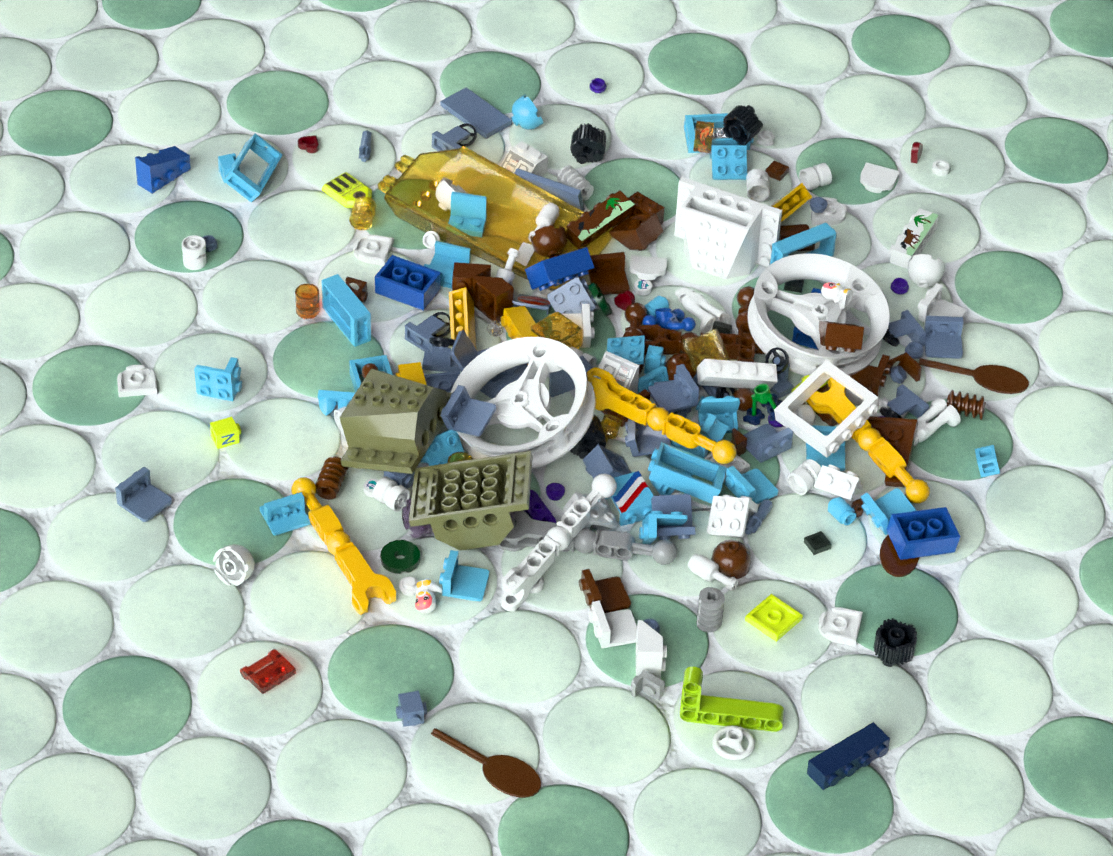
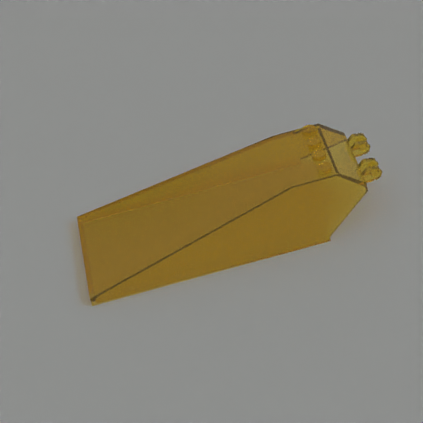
[377,146,613,291]

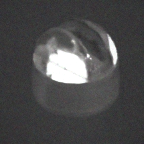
[486,320,503,337]

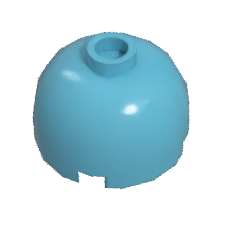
[511,94,543,130]

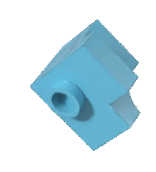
[699,414,729,442]

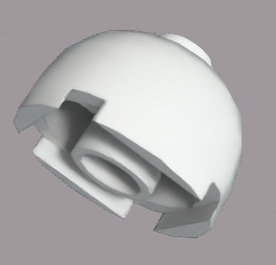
[435,177,468,211]
[908,254,945,288]
[213,544,254,586]

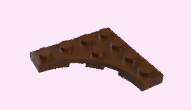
[867,416,918,487]

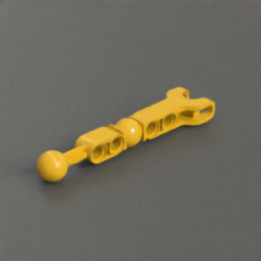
[587,367,737,464]
[806,377,930,504]
[291,477,396,615]

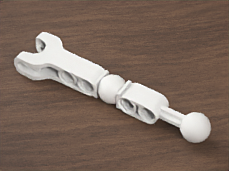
[501,473,617,612]

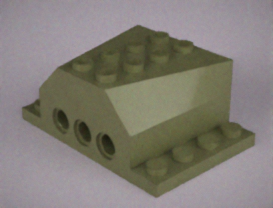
[339,369,452,474]
[409,451,533,551]

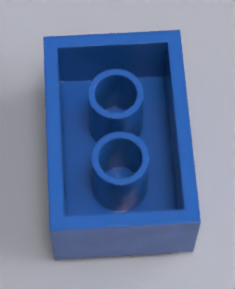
[525,247,594,291]
[375,255,441,311]
[886,507,960,560]

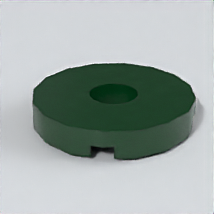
[588,282,613,317]
[380,540,420,574]

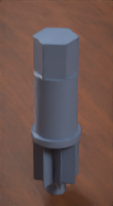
[359,130,372,162]
[745,499,773,535]

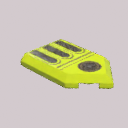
[322,172,372,208]

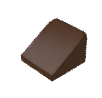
[731,428,747,456]

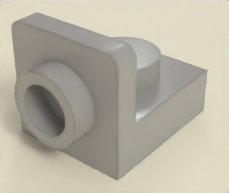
[631,670,665,700]

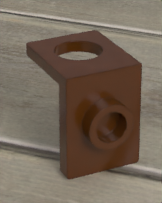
[346,276,368,303]
[889,352,922,382]

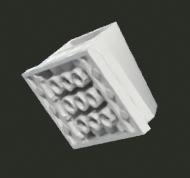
[674,177,782,279]

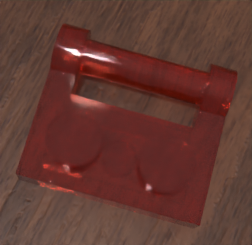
[240,649,296,694]

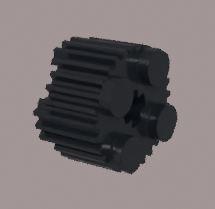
[722,105,763,145]
[570,123,607,164]
[570,415,606,459]
[873,618,917,667]

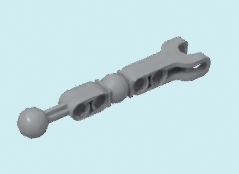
[496,511,677,565]

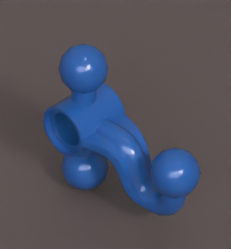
[642,308,696,332]

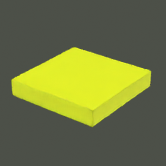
[745,594,803,642]

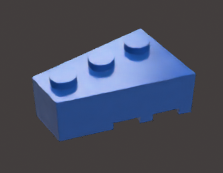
[135,146,191,194]

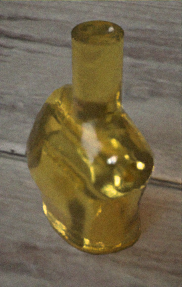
[601,414,622,443]

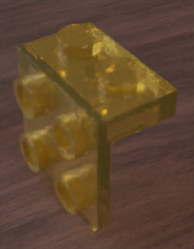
[531,312,583,349]
[682,329,731,373]

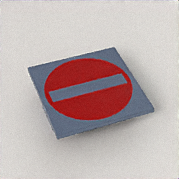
[512,294,552,315]

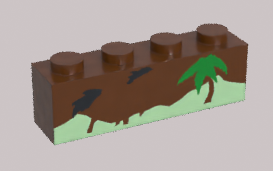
[566,190,634,250]

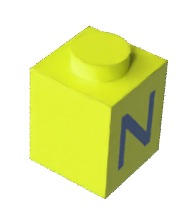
[210,417,241,449]

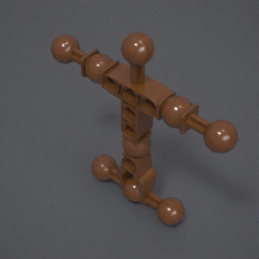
[623,286,765,412]

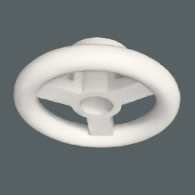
[712,726,755,760]

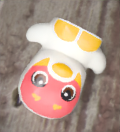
[821,282,853,310]
[415,579,442,614]

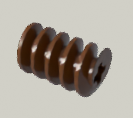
[946,390,986,420]
[315,457,349,500]

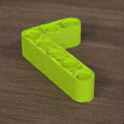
[680,666,784,732]

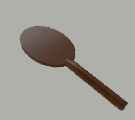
[918,358,1029,394]
[879,495,919,577]
[431,728,541,798]

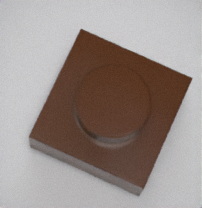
[765,161,789,181]

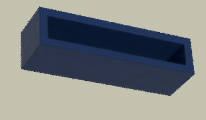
[807,722,890,790]

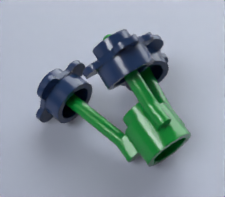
[743,384,783,425]

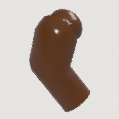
[851,498,863,517]

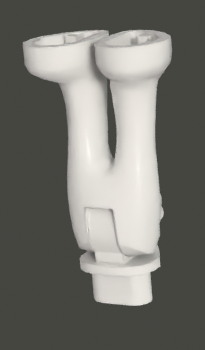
[675,287,731,334]
[914,398,961,446]

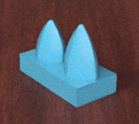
[637,365,669,394]
[318,390,355,416]

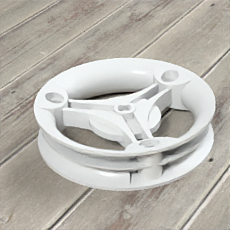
[747,254,890,376]
[451,337,596,469]

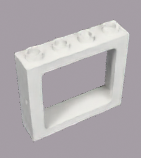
[774,360,879,458]

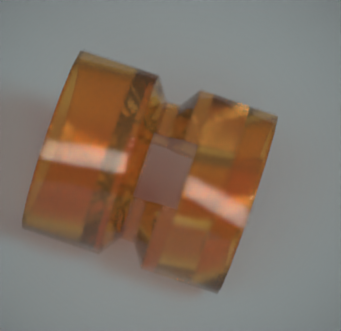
[295,284,320,319]

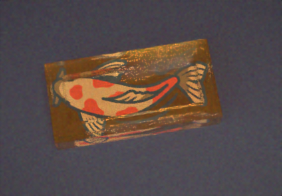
[693,121,714,153]

